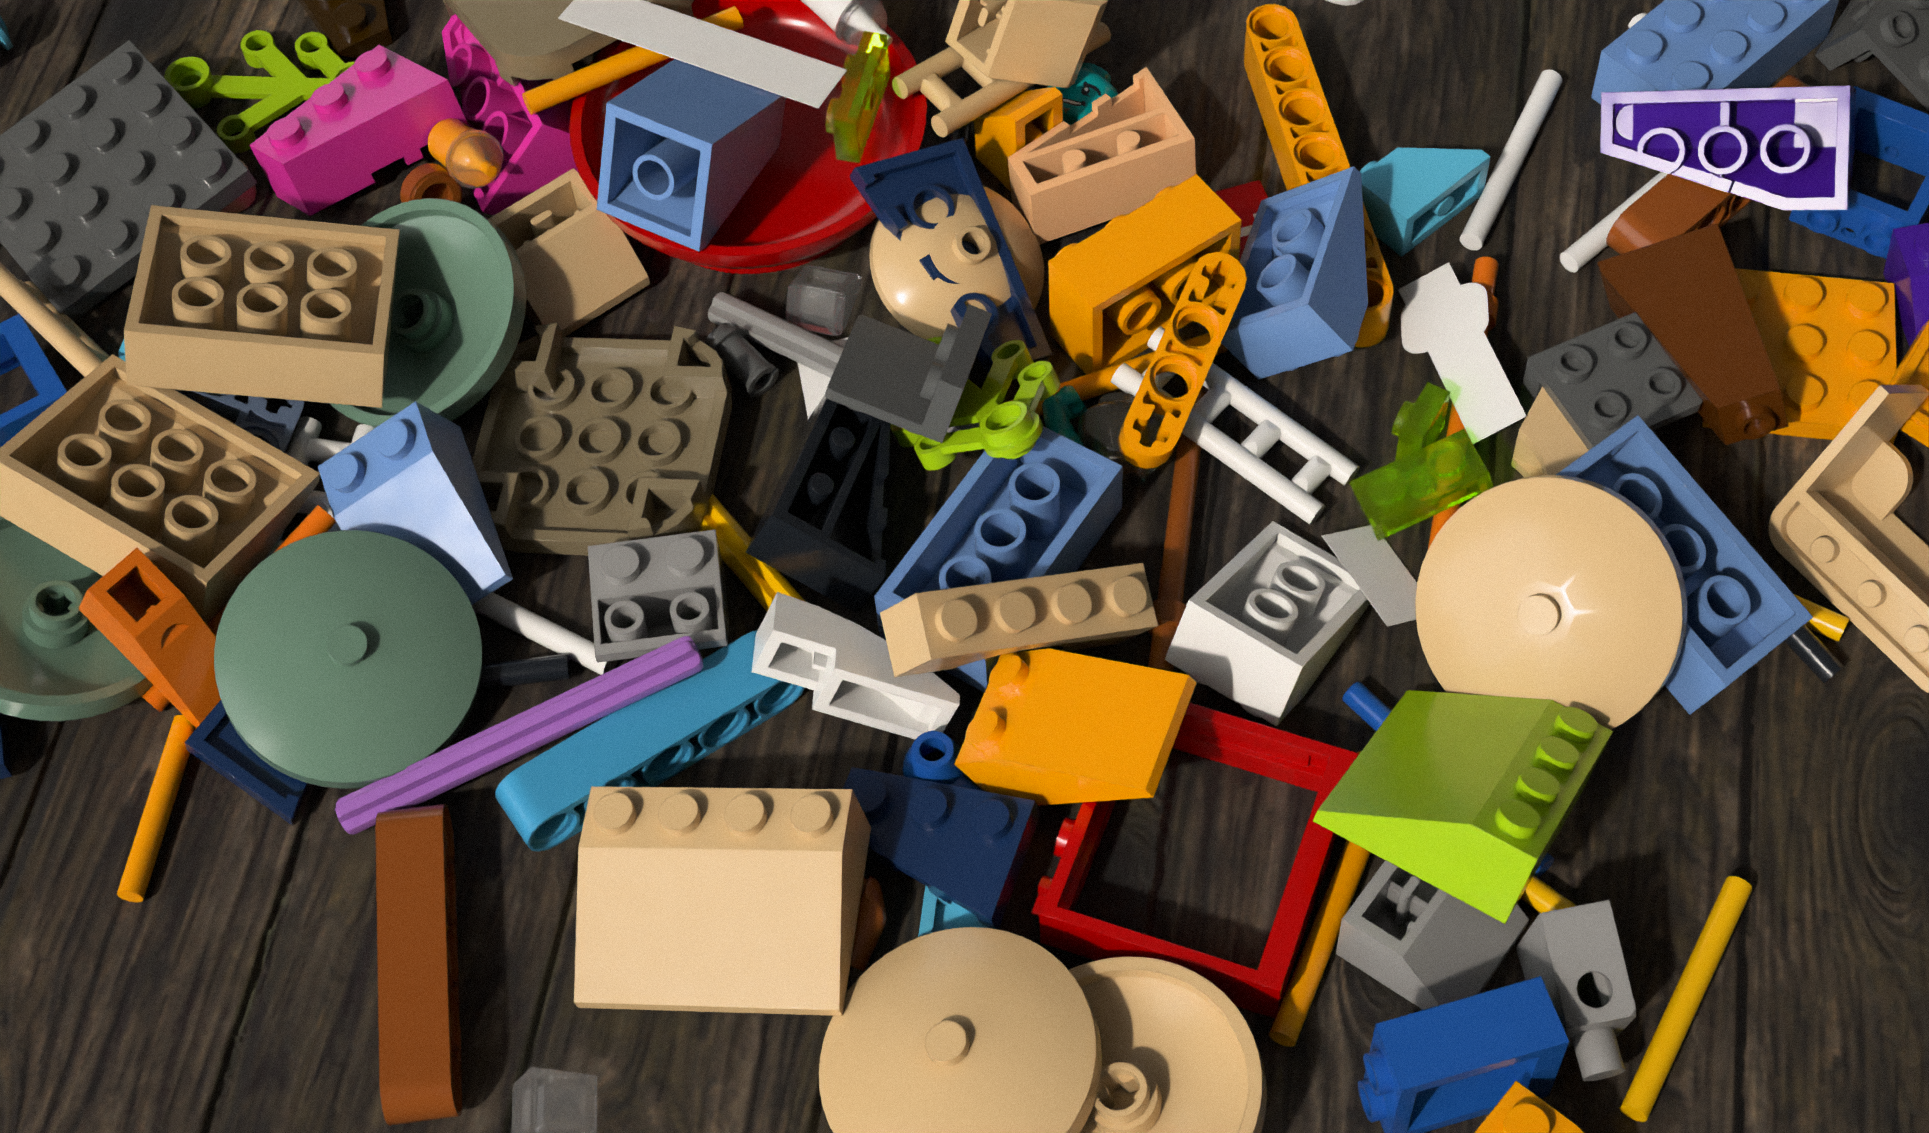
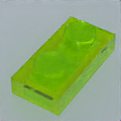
[826,31,890,163]
[1349,429,1494,541]

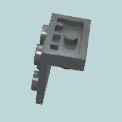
[1815,0,1929,111]
[825,304,992,443]
[1519,312,1702,450]

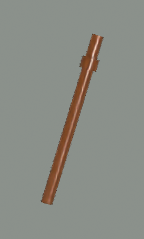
[1147,382,1208,672]

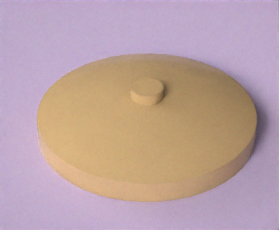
[1415,475,1687,730]
[819,927,1102,1133]
[1069,956,1267,1133]

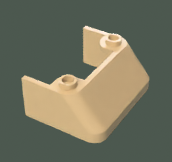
[1769,385,1929,693]

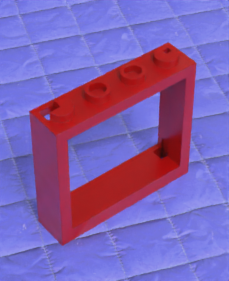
[1031,703,1359,1018]

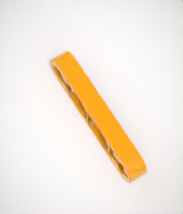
[1118,252,1247,469]

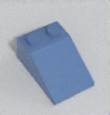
[1221,166,1368,380]
[318,401,513,605]

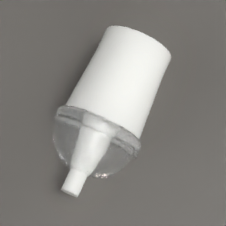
[801,0,893,47]

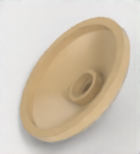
[869,186,1044,339]

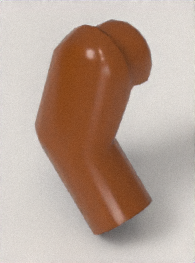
[850,875,887,972]

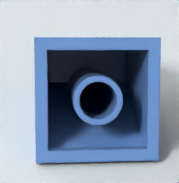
[597,59,786,252]

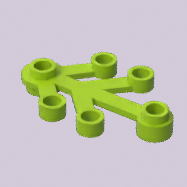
[164,30,355,153]
[890,337,1060,470]

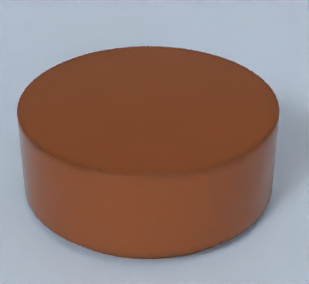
[400,163,462,203]

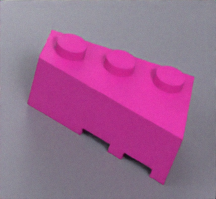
[249,45,469,216]

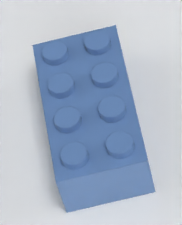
[1591,0,1839,104]
[1556,415,1813,715]
[874,426,1123,692]

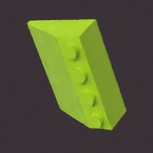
[1313,690,1613,924]

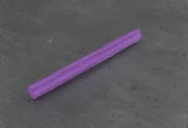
[335,636,703,835]

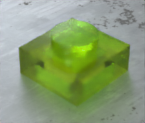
[1391,382,1450,472]

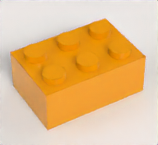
[1048,174,1242,374]

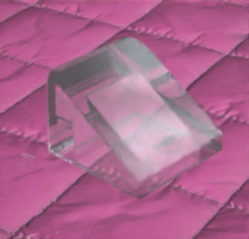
[785,265,862,336]
[511,1067,597,1133]

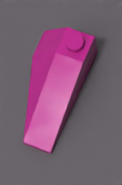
[442,14,578,215]

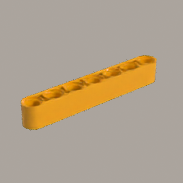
[1244,4,1394,347]

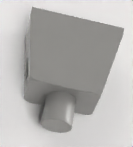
[1516,900,1636,1081]

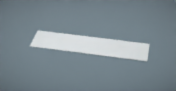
[558,0,847,108]

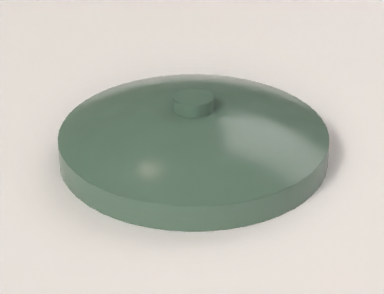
[330,198,526,428]
[0,516,153,721]
[214,530,482,789]

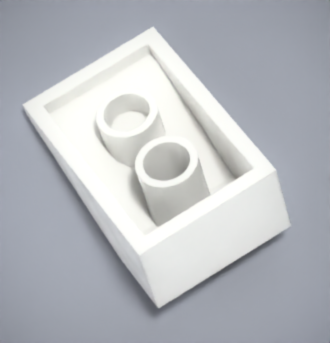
[1165,521,1370,726]

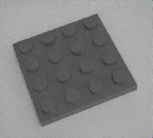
[0,40,257,322]

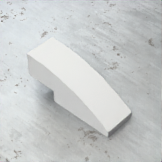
[752,592,960,739]

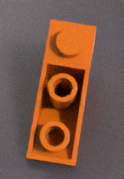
[78,548,221,728]

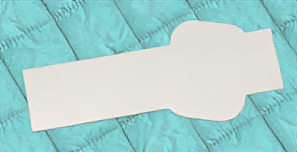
[1398,262,1527,444]

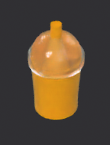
[428,118,504,188]

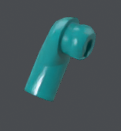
[1042,385,1087,448]

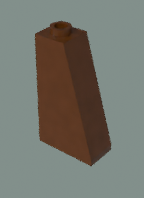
[1597,223,1788,445]

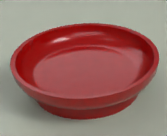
[569,0,927,274]

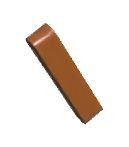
[1606,75,1810,254]
[375,803,463,1126]

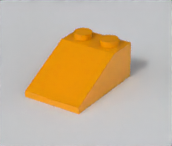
[954,648,1197,806]

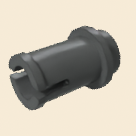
[705,323,779,398]

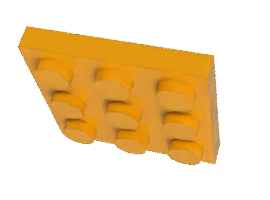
[1702,268,1898,444]

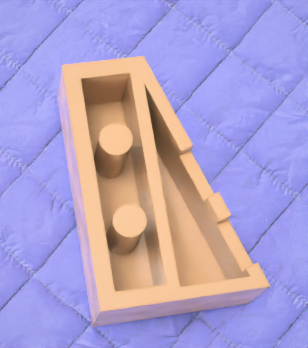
[1008,67,1196,245]

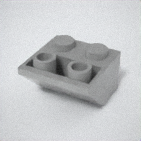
[588,530,729,663]
[1336,860,1529,1010]

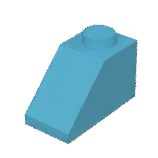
[1359,147,1491,257]

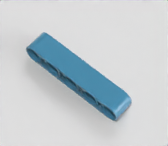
[495,630,805,851]

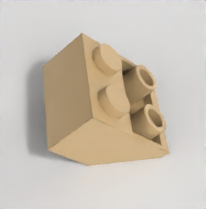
[945,0,1108,88]
[488,168,650,337]

